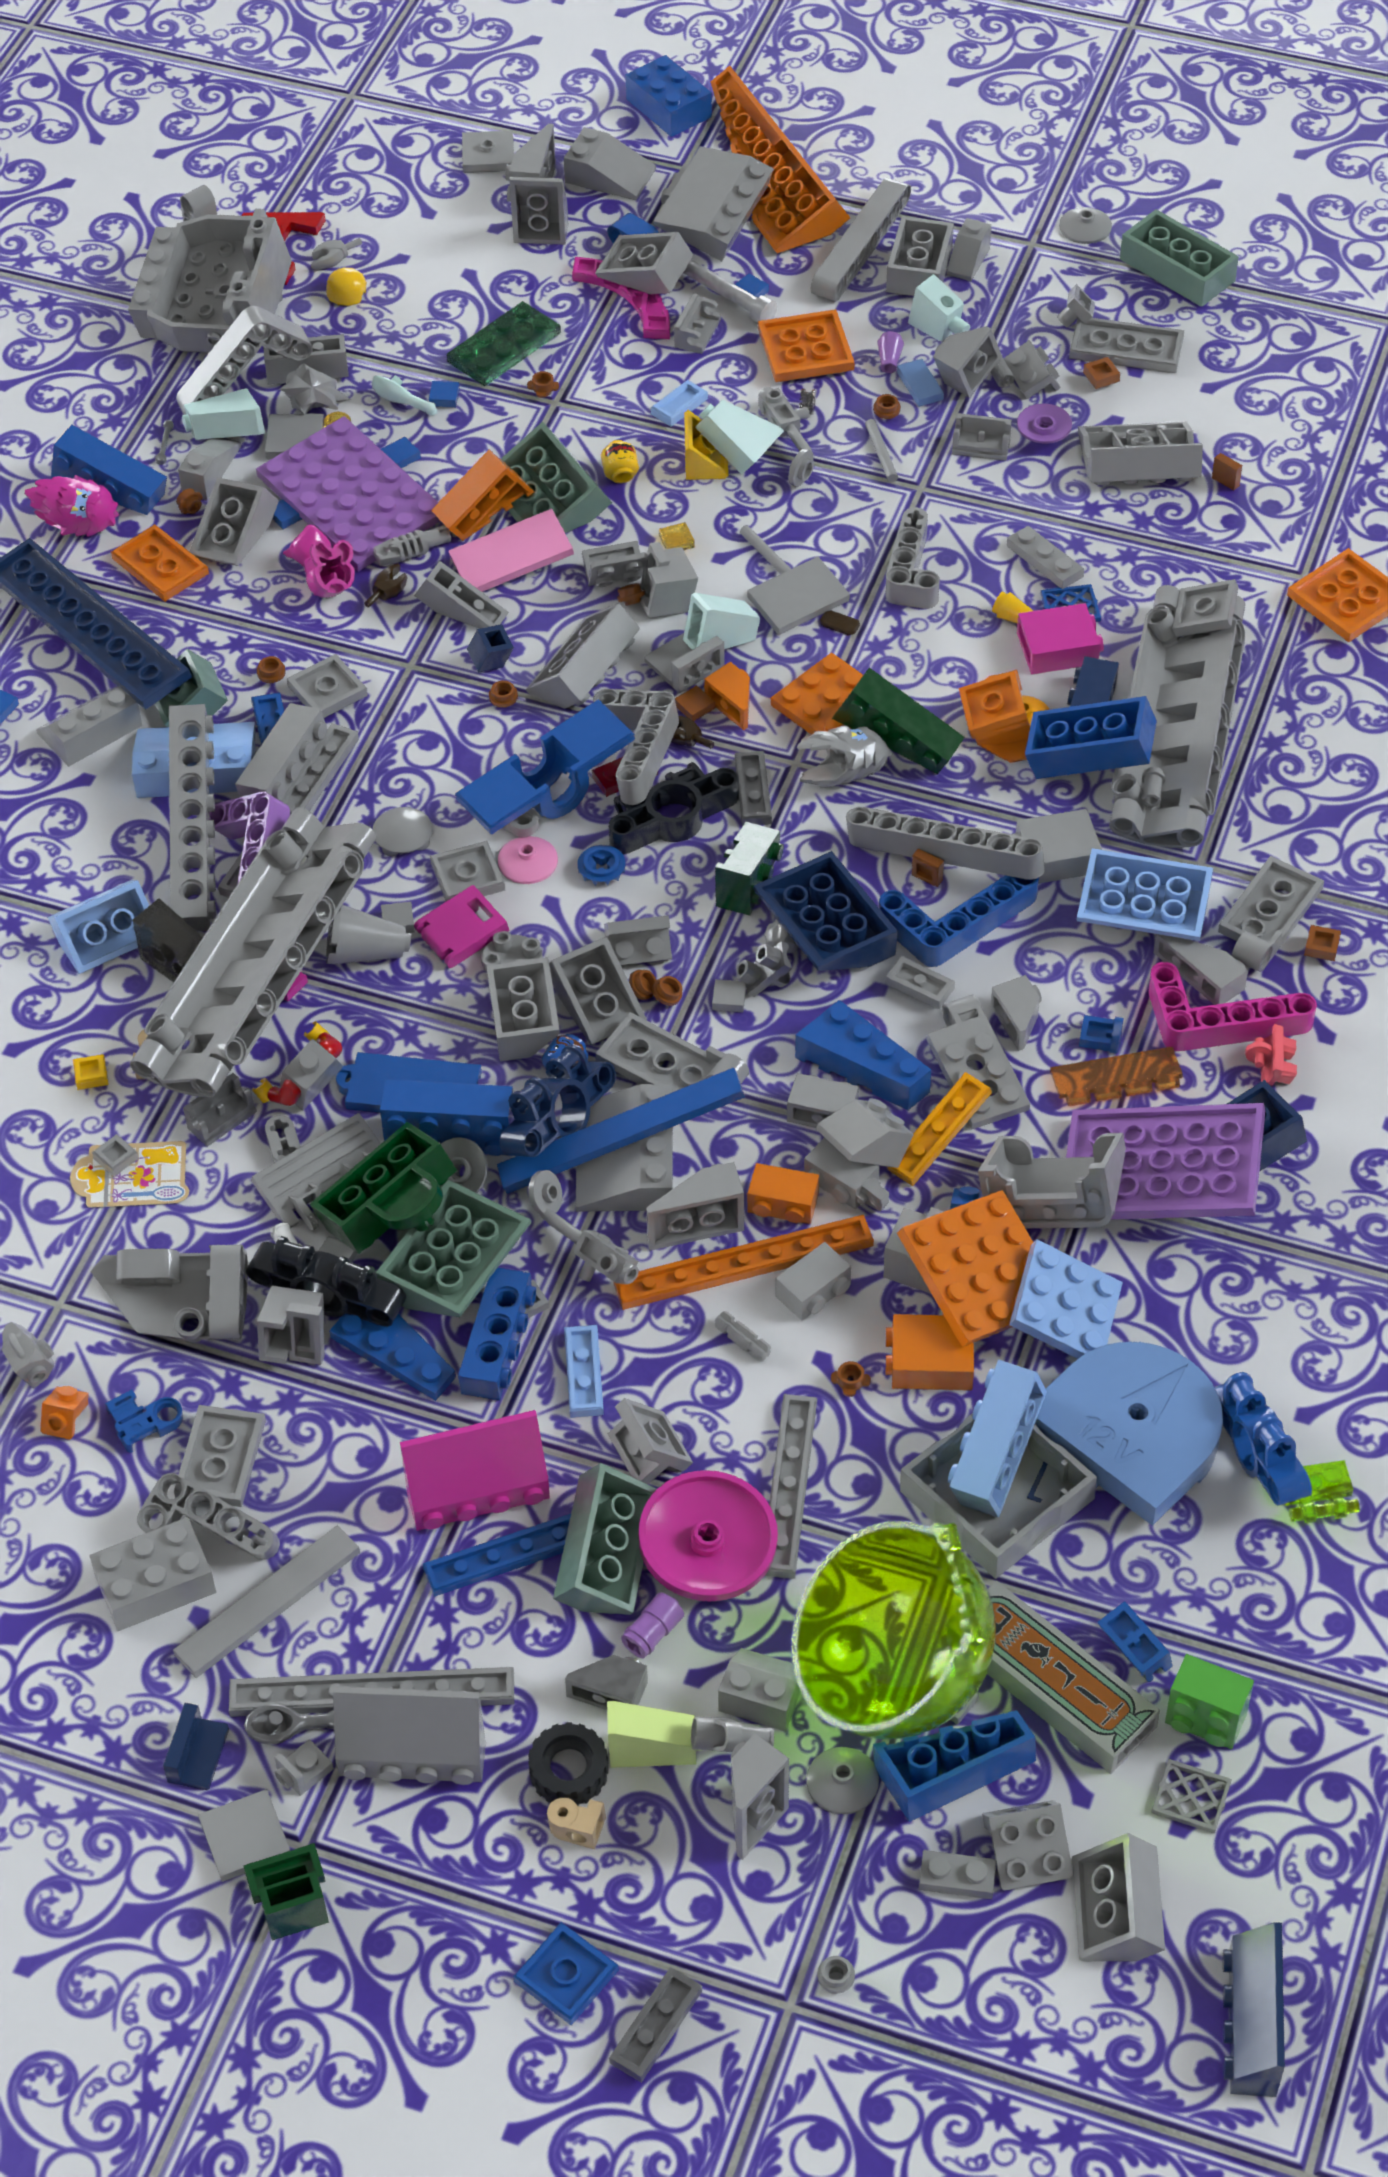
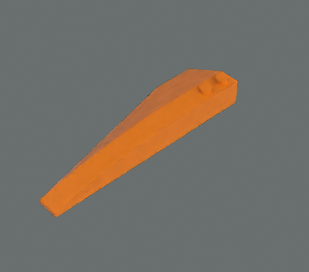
[710,65,850,254]

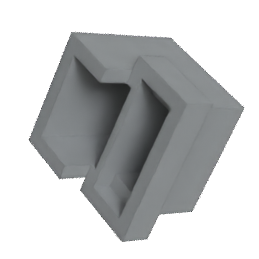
[640,542,698,618]
[883,1207,944,1293]
[257,1286,325,1365]

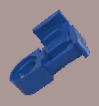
[105,1389,183,1453]

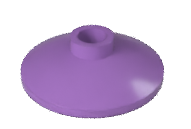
[1017,403,1072,444]

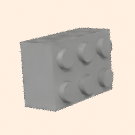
[886,216,954,296]
[89,1517,216,1631]

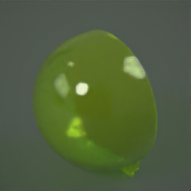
[792,1521,996,1740]

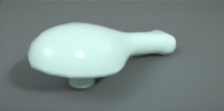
[372,375,437,416]

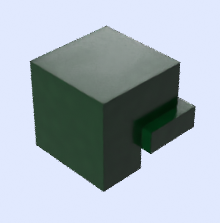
[243,1843,329,1941]

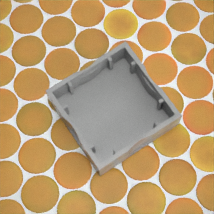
[900,1413,1097,1579]

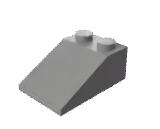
[505,124,556,202]
[564,127,656,200]
[509,177,569,245]
[595,232,693,294]
[189,477,279,566]
[549,936,647,1045]
[646,1162,744,1251]

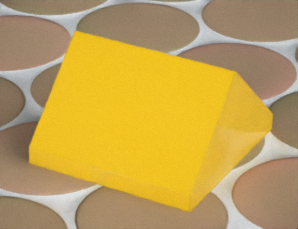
[684,410,729,480]

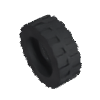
[528,1722,609,1806]

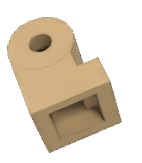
[547,1798,606,1849]

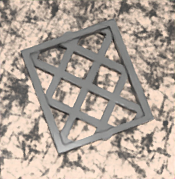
[1151,1759,1232,1834]

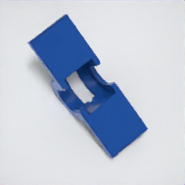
[455,699,635,835]

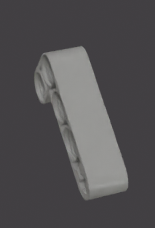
[885,507,940,609]
[137,1473,280,1559]

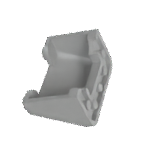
[978,1133,1126,1229]

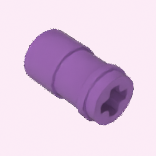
[621,1593,684,1658]

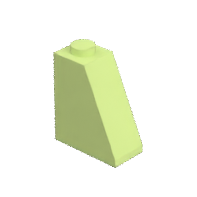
[607,1701,703,1768]

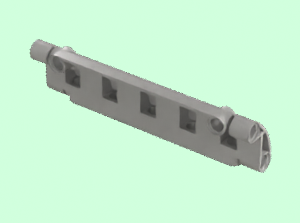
[1109,585,1245,848]
[130,807,377,1097]

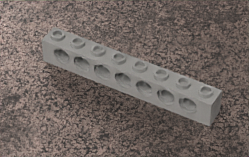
[169,704,216,932]

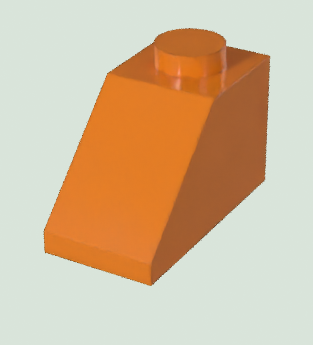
[704,662,750,730]

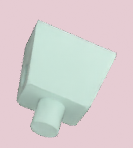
[908,274,970,341]

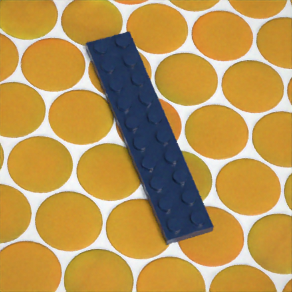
[0,538,192,710]

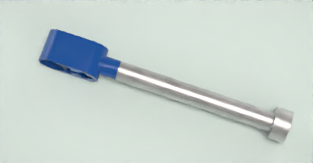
[607,213,777,323]

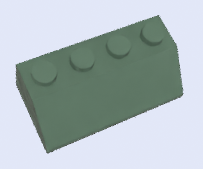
[553,1463,657,1615]

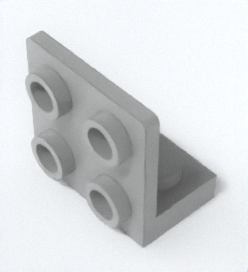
[644,633,725,693]
[982,1800,1073,1890]

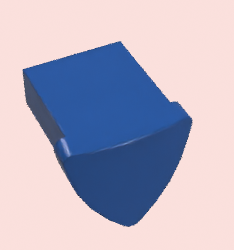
[1079,1015,1124,1054]

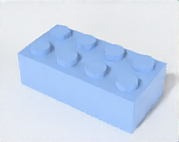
[948,1359,1047,1518]

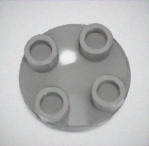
[372,807,432,856]
[481,931,543,972]

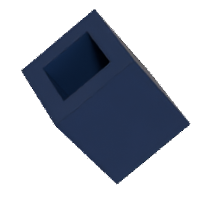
[467,624,514,673]

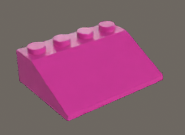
[400,1410,550,1531]

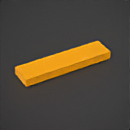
[887,1072,992,1186]

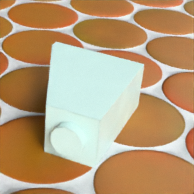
[182,388,265,440]
[695,399,784,475]
[683,593,760,650]

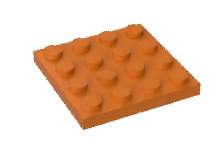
[897,1190,1034,1347]

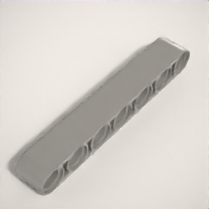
[811,178,911,301]
[846,807,1045,879]

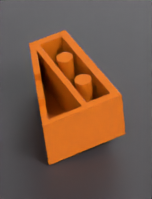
[431,449,534,541]

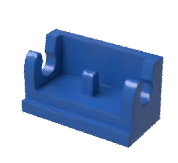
[1097,1601,1173,1682]

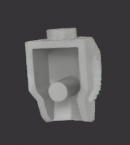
[1,1322,54,1388]

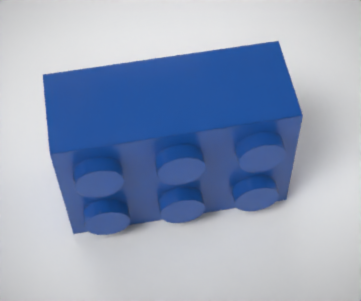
[625,55,712,137]

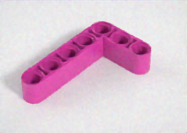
[1148,962,1317,1051]

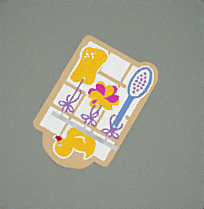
[70,1141,189,1208]

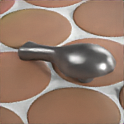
[244,1704,334,1744]

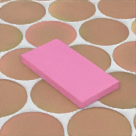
[448,509,574,592]

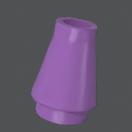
[877,331,904,373]

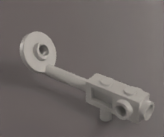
[758,387,814,487]
[529,1170,639,1284]

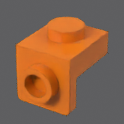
[40,1386,89,1439]

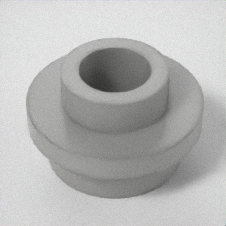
[817,1956,855,1994]

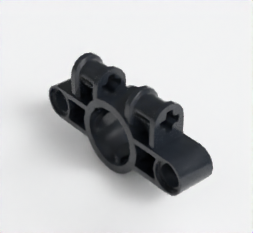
[608,762,739,854]
[246,1236,407,1327]

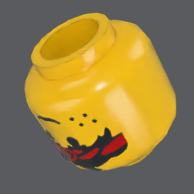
[601,440,639,483]

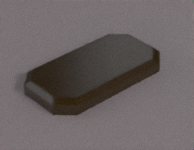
[820,610,860,635]

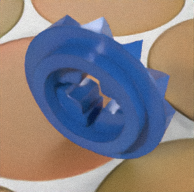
[577,845,626,886]

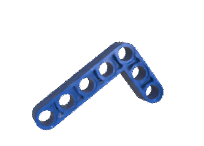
[879,875,1039,967]

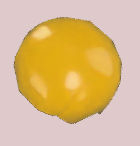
[326,267,367,306]

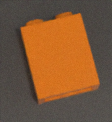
[885,1314,974,1390]

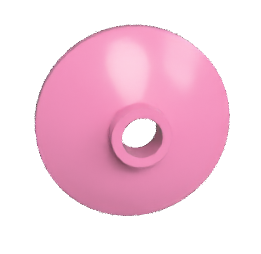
[498,836,558,884]

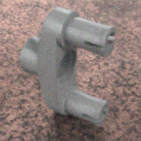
[691,1716,774,1752]

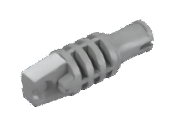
[373,525,451,566]

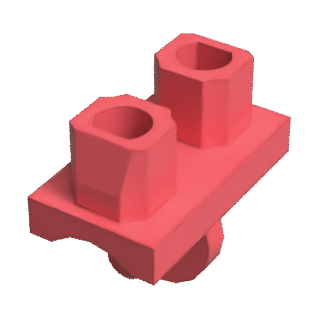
[1245,1024,1297,1087]

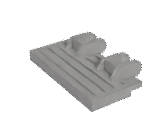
[251,1113,381,1231]

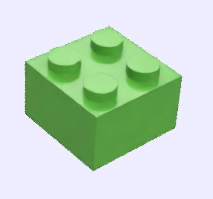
[1165,1654,1254,1749]

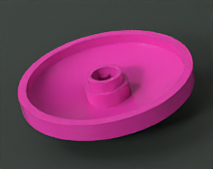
[638,1470,778,1602]

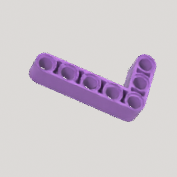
[209,792,290,884]

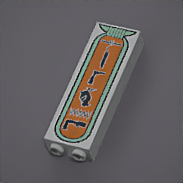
[948,1580,1160,1774]

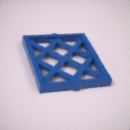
[1041,584,1101,622]

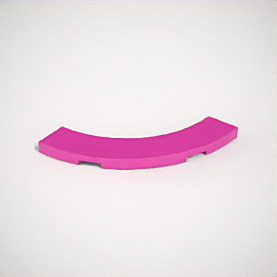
[572,257,670,339]

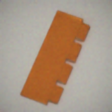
[1050,1047,1183,1107]

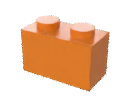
[747,1163,819,1224]

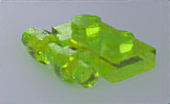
[1285,1460,1360,1523]

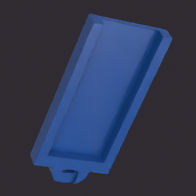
[336,1052,482,1113]

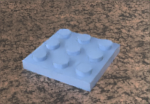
[1009,1239,1123,1359]

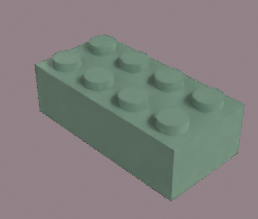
[1120,209,1239,307]

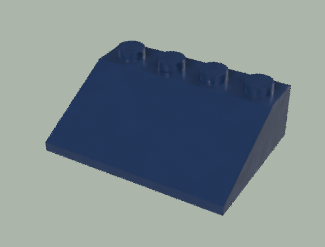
[753,851,898,971]

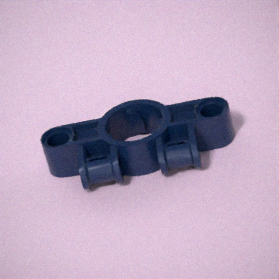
[500,1044,616,1157]

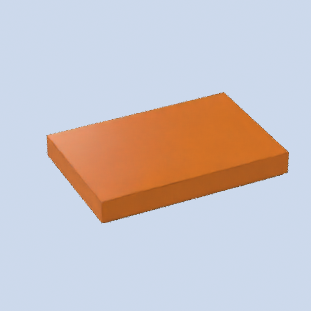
[111,524,209,602]

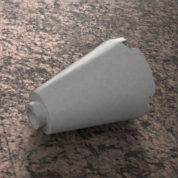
[326,905,411,965]

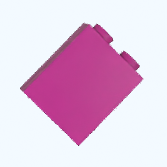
[1017,603,1104,675]

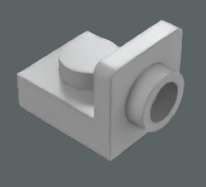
[274,1739,334,1796]

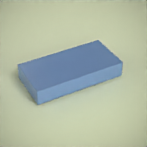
[897,359,944,407]

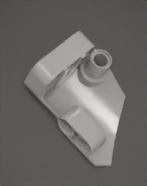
[90,1245,248,1343]

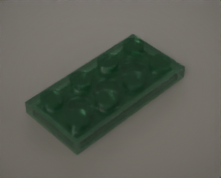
[446,301,561,387]

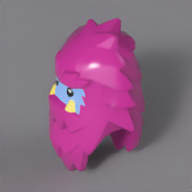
[24,475,119,537]

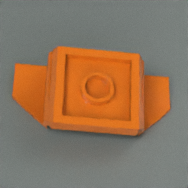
[959,670,1030,763]

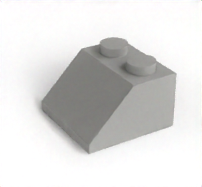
[933,326,1002,398]
[816,1098,914,1168]
[718,1648,808,1732]

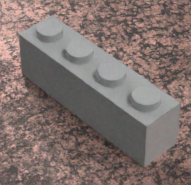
[235,703,327,801]

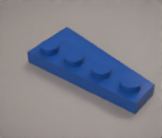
[329,1314,456,1401]

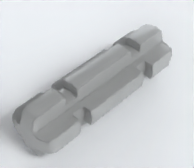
[715,1311,771,1362]

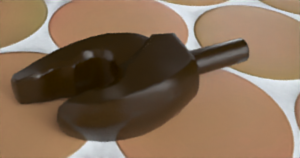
[364,563,408,607]
[671,716,714,749]

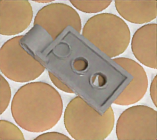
[1218,856,1324,972]
[926,994,1030,1130]
[596,1012,749,1092]

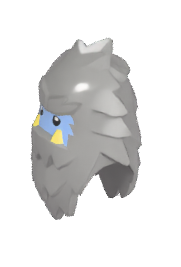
[797,725,893,788]

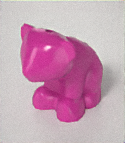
[283,524,355,598]

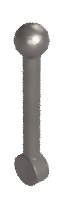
[155,420,174,465]

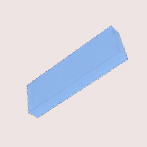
[564,1325,604,1418]

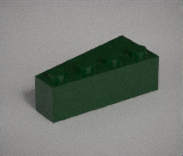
[832,667,965,775]

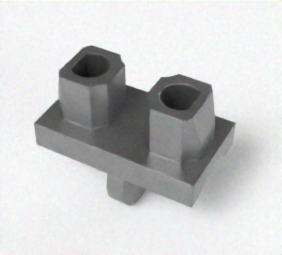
[736,941,792,997]

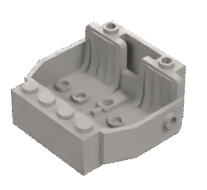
[128,209,292,353]

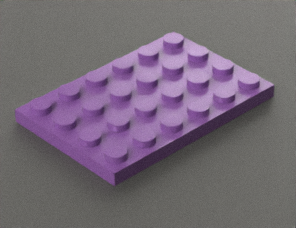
[256,416,440,572]
[1066,1103,1265,1220]

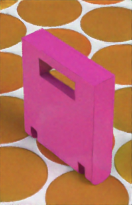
[414,885,509,968]

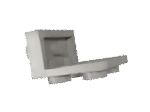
[582,541,648,587]

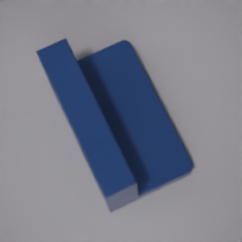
[163,1703,229,1790]

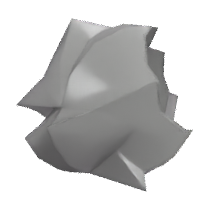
[278,363,351,415]

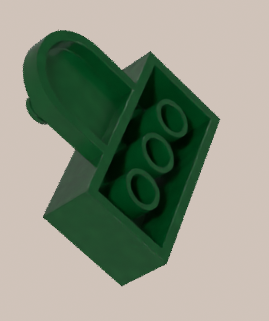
[310,1122,457,1254]

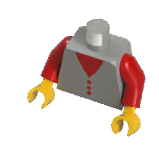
[252,1021,343,1110]

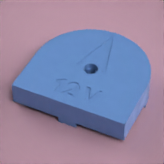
[1035,1342,1223,1526]

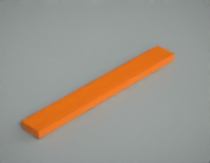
[613,1214,874,1310]

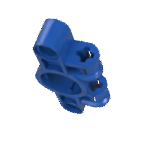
[1214,1372,1312,1506]

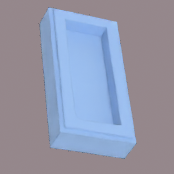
[651,380,708,427]

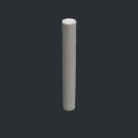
[865,419,898,482]
[740,525,791,574]

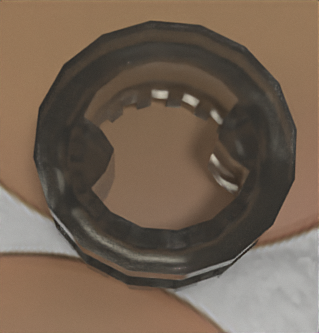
[799,389,816,415]

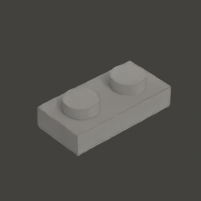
[885,956,955,1009]
[919,1850,996,1899]

